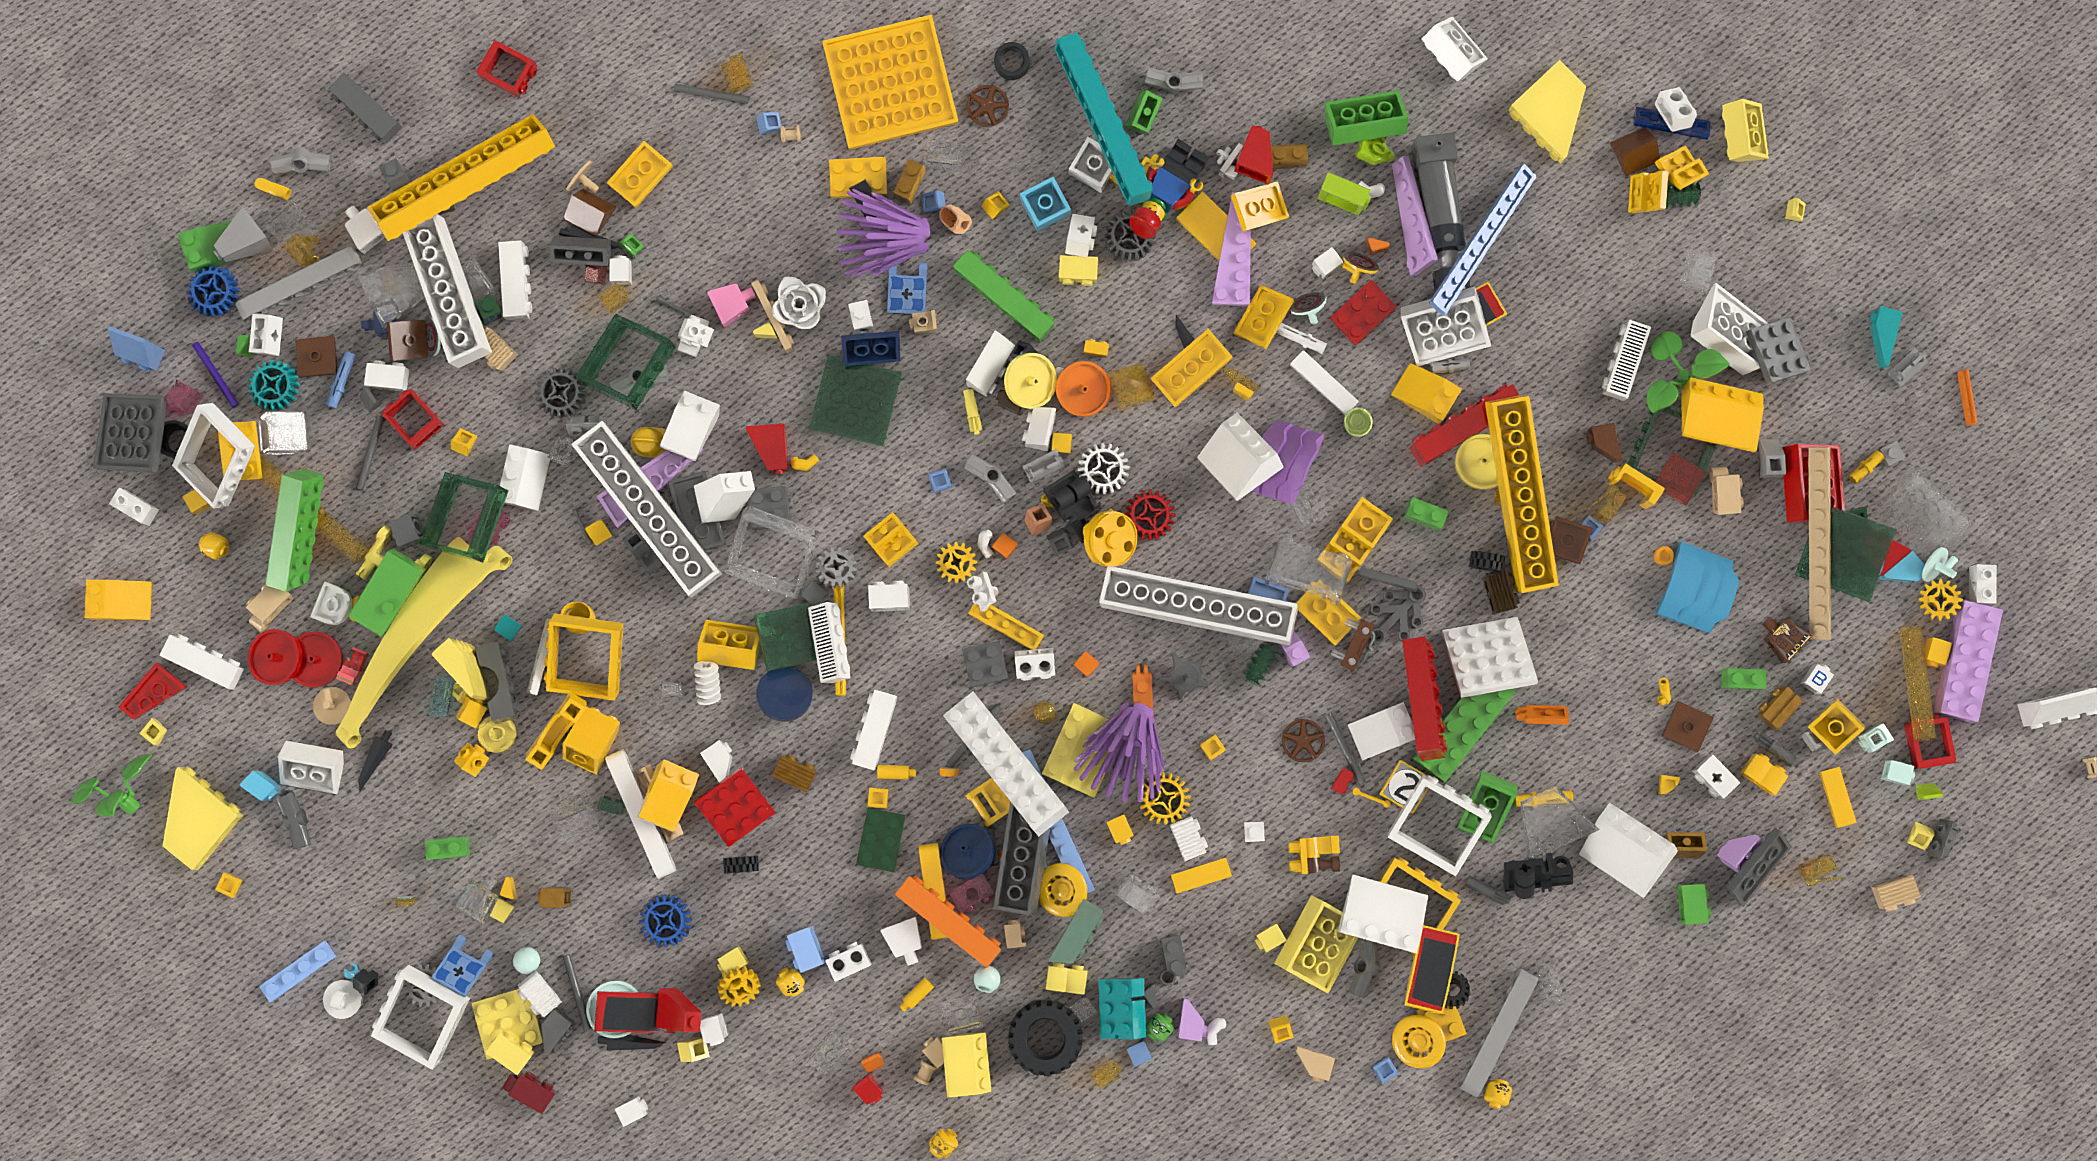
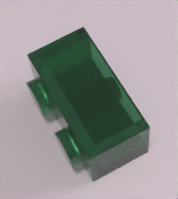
[597,796,625,815]

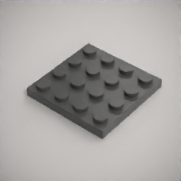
[93,393,168,473]

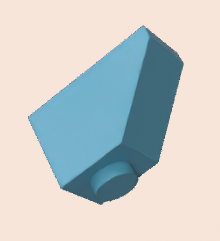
[1878,551,1925,582]
[239,770,281,801]

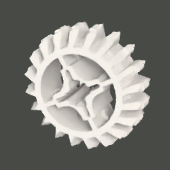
[1078,443,1129,495]

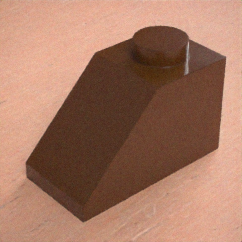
[1586,423,1622,463]

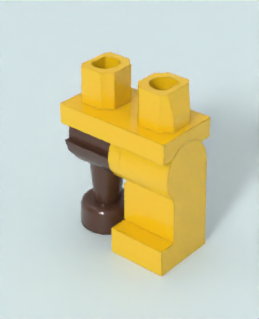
[1288,836,1340,874]

